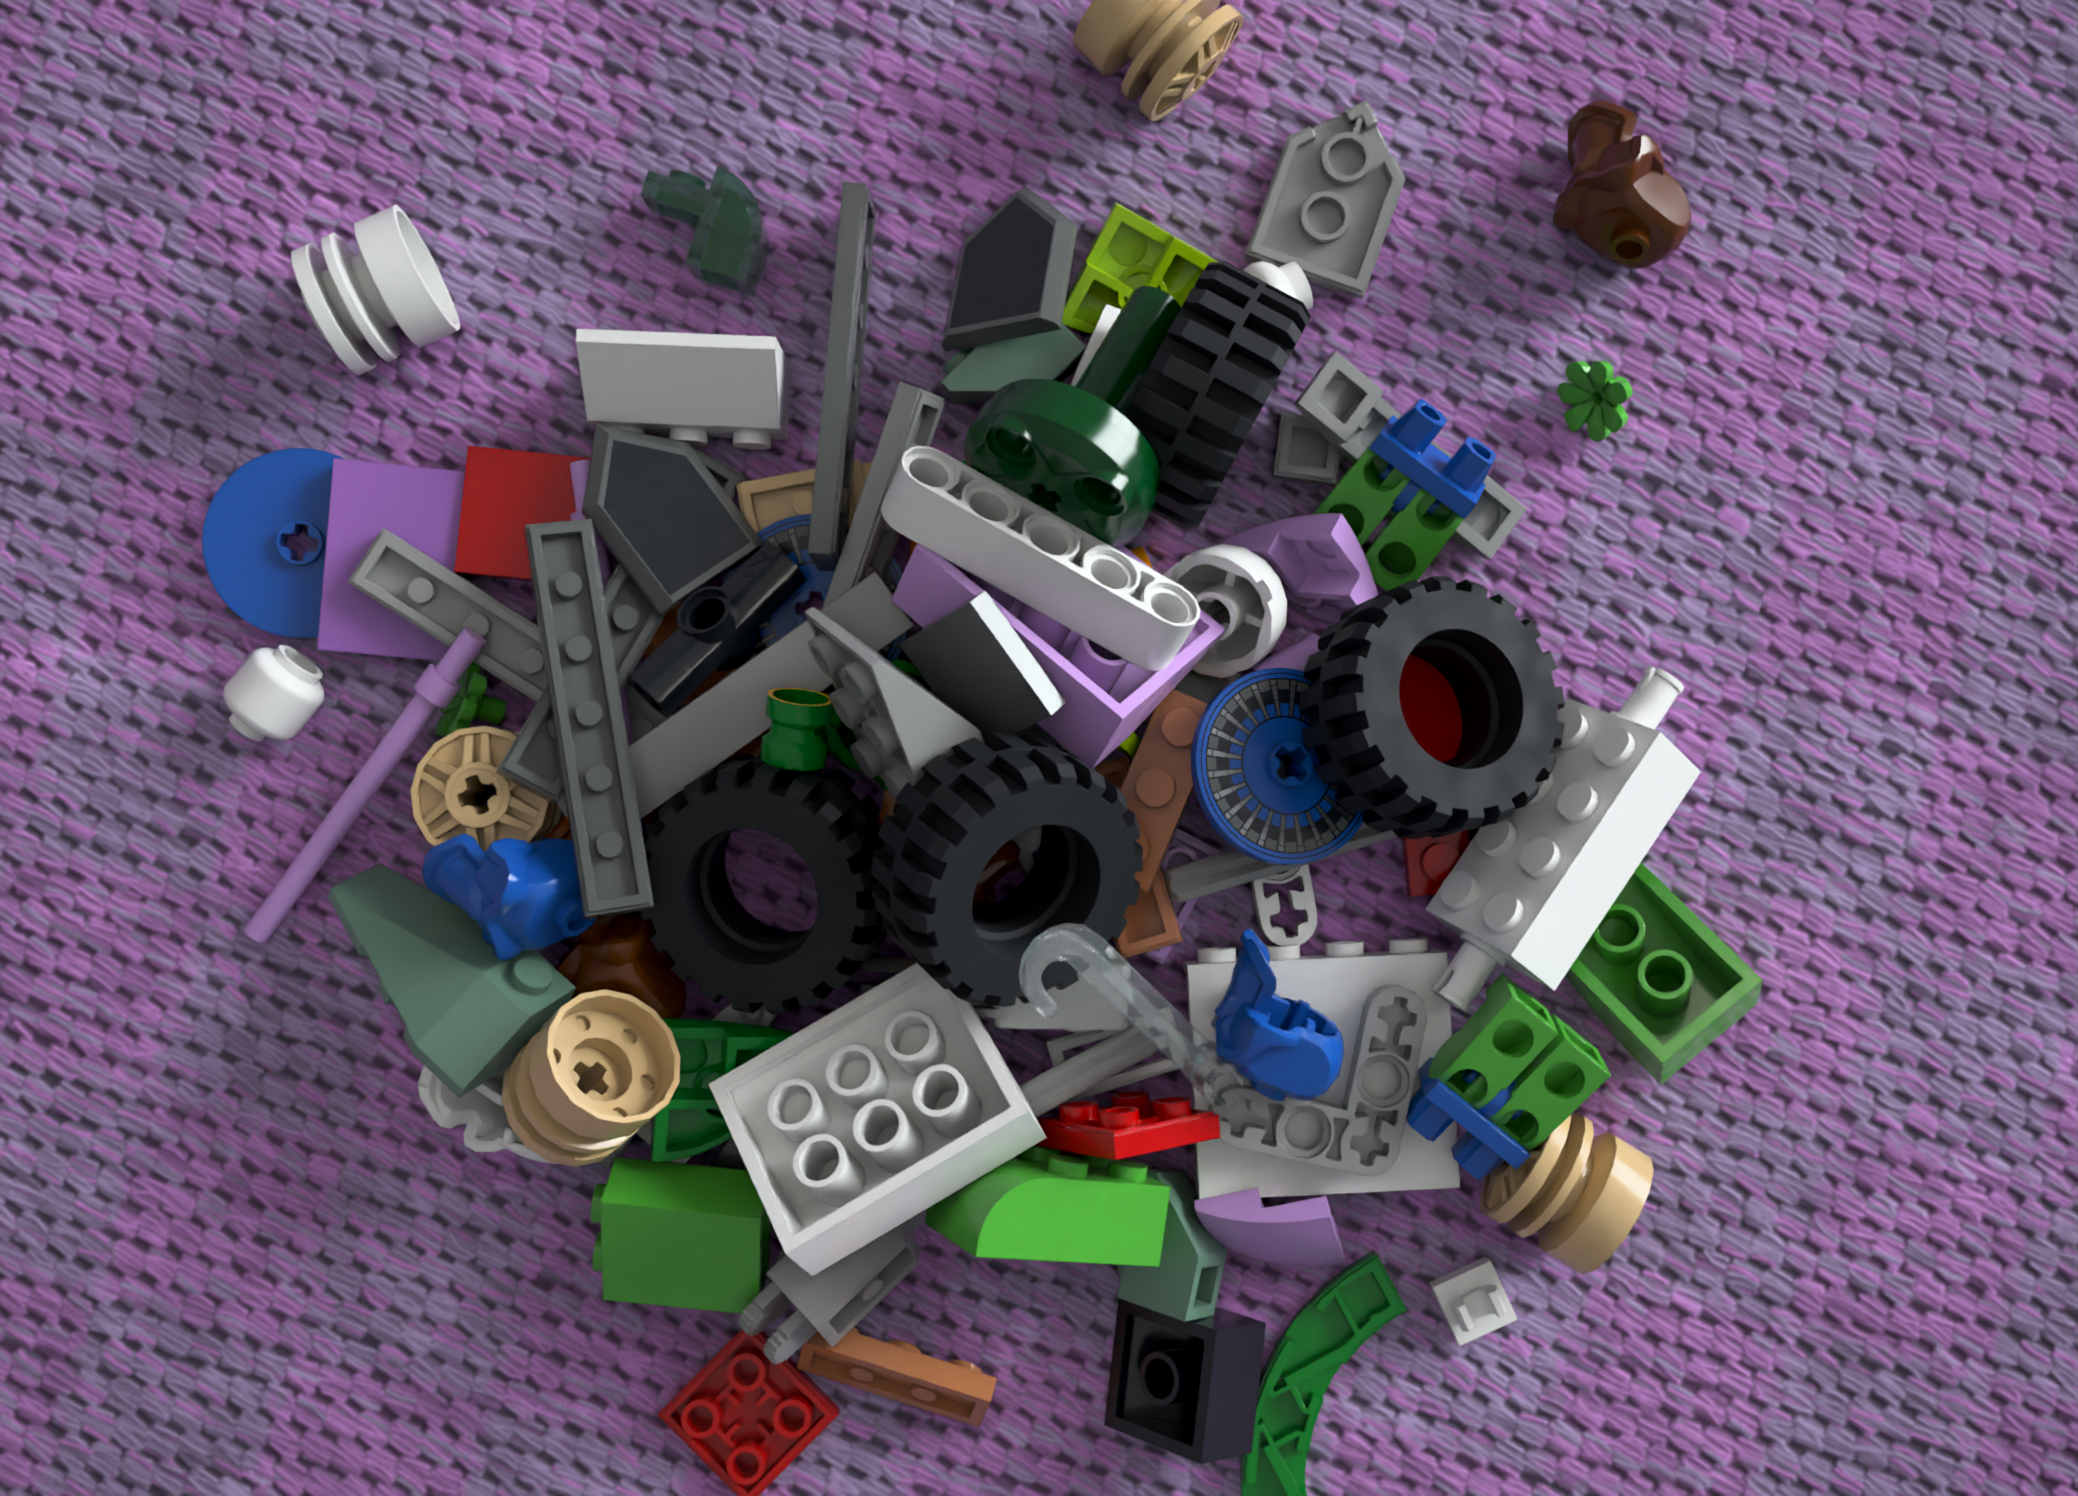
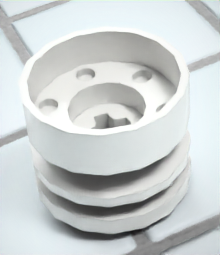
[291,205,460,375]

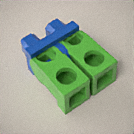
[1312,399,1496,591]
[1406,973,1611,1181]

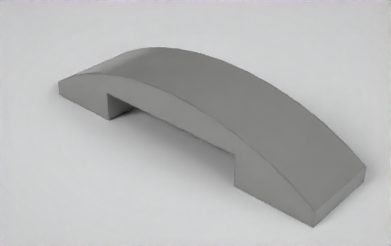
[1294,351,1527,559]

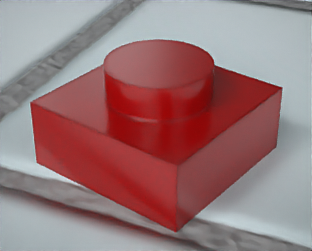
[1402,830,1470,897]

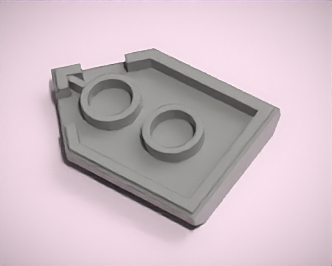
[1245,100,1405,298]

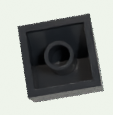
[1104,1298,1266,1464]

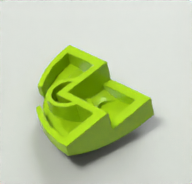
[1062,202,1218,334]

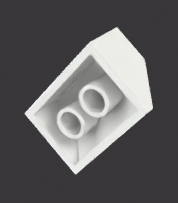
[576,329,791,450]

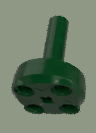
[964,286,1181,549]

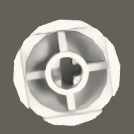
[1163,544,1287,678]

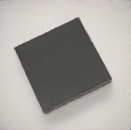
[900,590,1066,742]

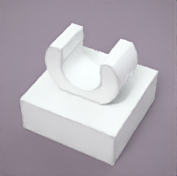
[1429,1256,1518,1346]

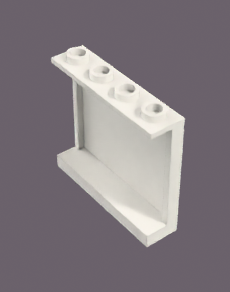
[1183,938,1460,1199]

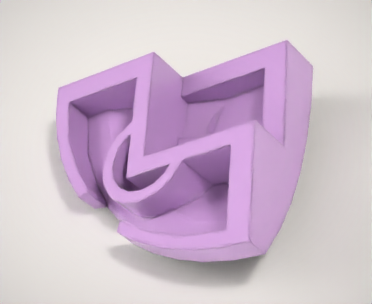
[1222,513,1378,624]
[1194,1188,1346,1268]

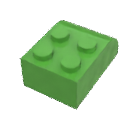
[925,1145,1171,1267]

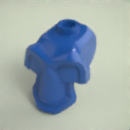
[421,833,597,962]
[1211,928,1344,1101]

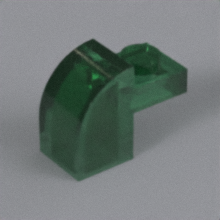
[640,166,769,297]

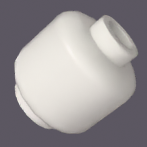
[223,645,324,741]

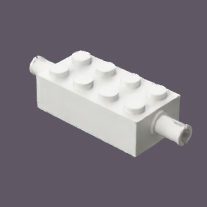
[1425,666,1701,1013]

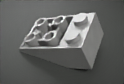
[804,607,985,805]

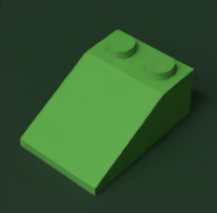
[1565,863,1763,1085]

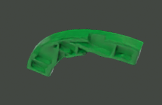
[1240,1250,1407,1496]

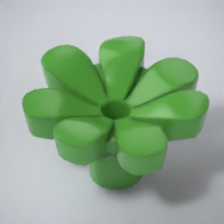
[1557,360,1633,442]
[436,662,506,736]

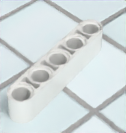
[881,446,1200,671]

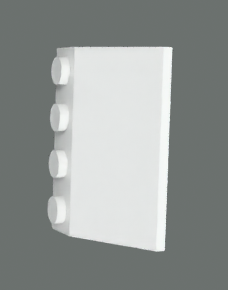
[709,963,1047,1276]

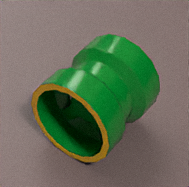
[760,688,833,771]

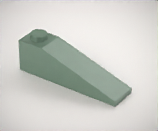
[327,863,576,1098]

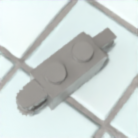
[737,1209,927,1365]

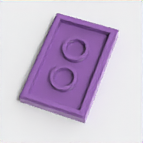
[317,458,465,661]

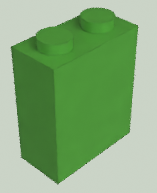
[591,1157,771,1314]

